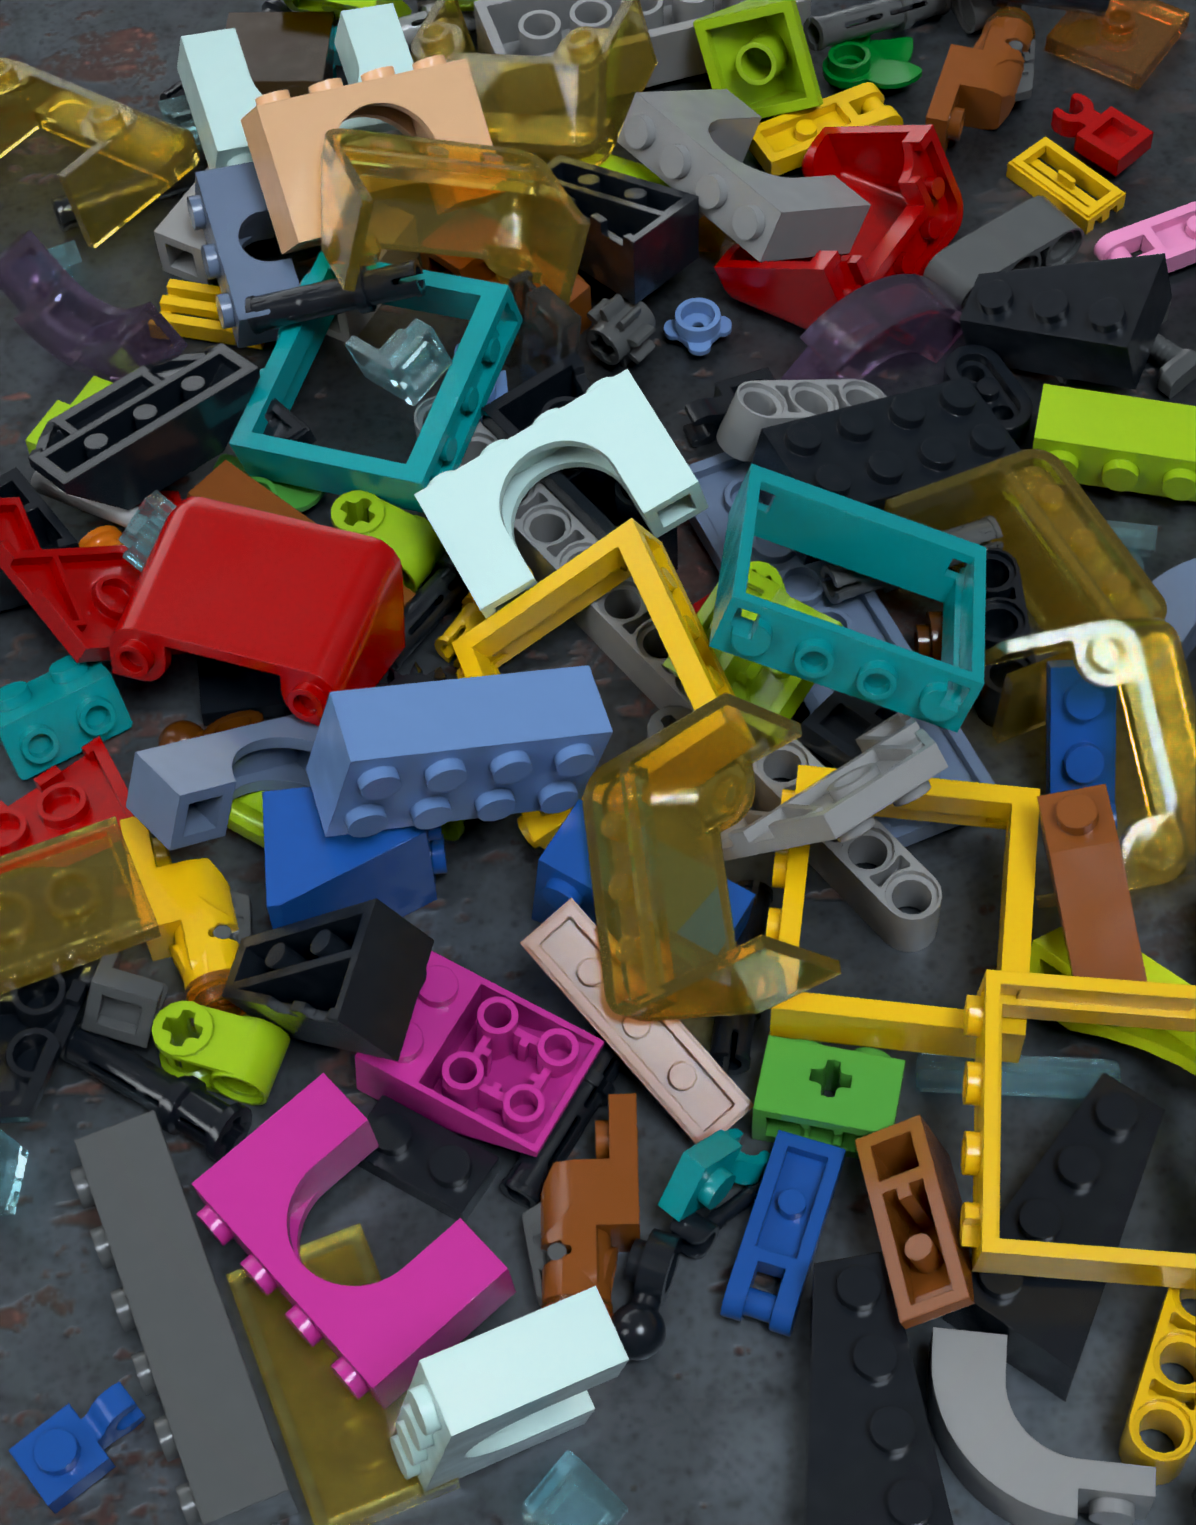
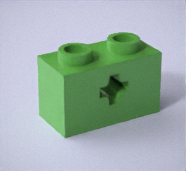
[752,1035,906,1159]

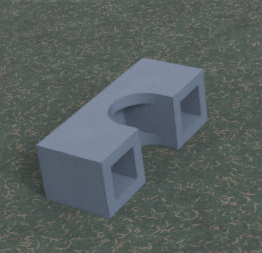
[187,162,300,348]

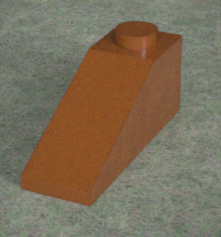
[1037,784,1147,982]
[855,1114,975,1329]

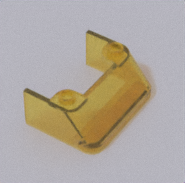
[411,0,658,169]
[0,58,200,249]
[321,128,590,311]
[884,449,1167,743]
[985,616,1196,908]
[583,692,841,1022]

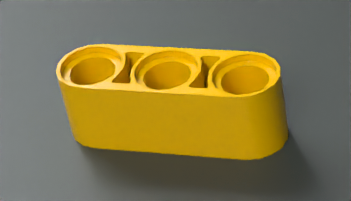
[1119,1287,1196,1486]

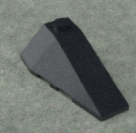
[0,868,116,1123]

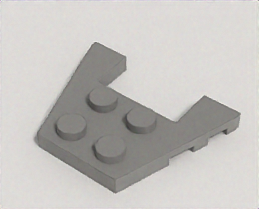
[695,712,948,864]

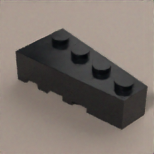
[481,351,678,570]
[943,1072,1165,1402]

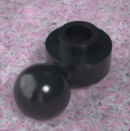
[611,1228,683,1361]

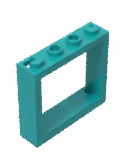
[229,251,523,513]
[709,463,987,733]

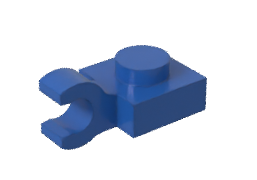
[8,1382,146,1514]

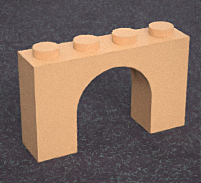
[240,55,507,255]

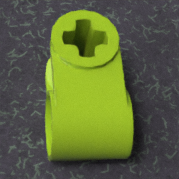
[331,490,447,593]
[152,1000,291,1105]

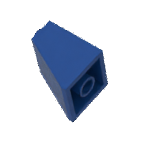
[262,787,447,929]

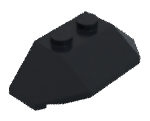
[28,343,260,510]

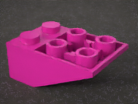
[355,950,605,1157]

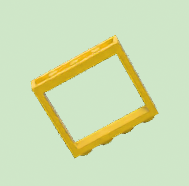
[451,518,755,849]
[758,765,1040,1063]
[959,969,1196,1289]

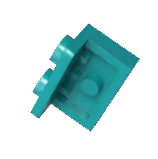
[0,655,133,780]

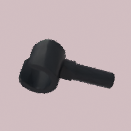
[669,1185,758,1259]

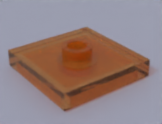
[1044,0,1190,90]

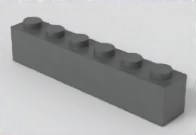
[70,1110,299,1525]

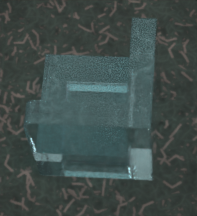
[345,318,453,406]

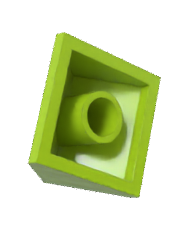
[693,0,823,119]

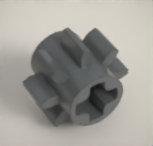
[586,294,656,367]

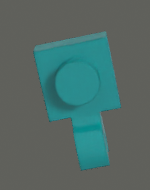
[658,1128,770,1222]

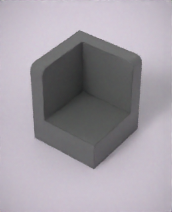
[81,931,168,1048]

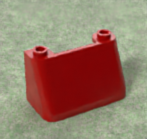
[714,124,964,348]
[109,496,405,726]

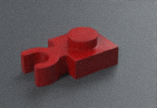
[1051,93,1154,176]

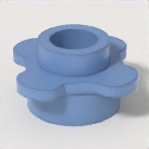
[664,297,732,356]

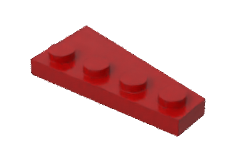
[0,735,134,871]

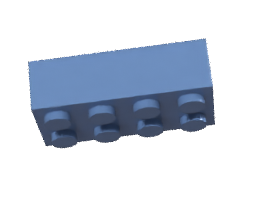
[306,665,613,838]

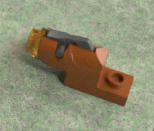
[925,6,1036,154]
[522,1093,640,1318]

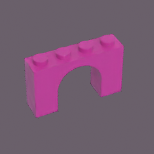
[192,1072,516,1410]

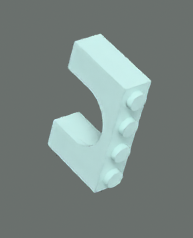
[177,3,414,170]
[414,369,709,619]
[390,1286,629,1494]

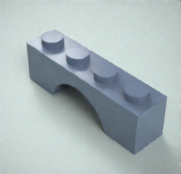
[126,714,319,851]

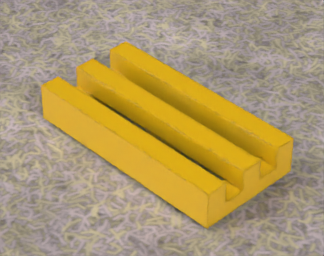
[1006,136,1126,234]
[152,279,265,350]

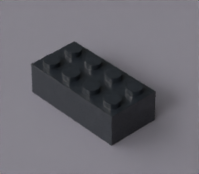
[752,377,1027,565]

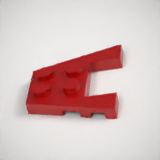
[0,491,185,663]

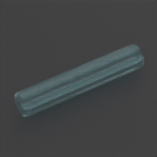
[915,1053,1121,1099]

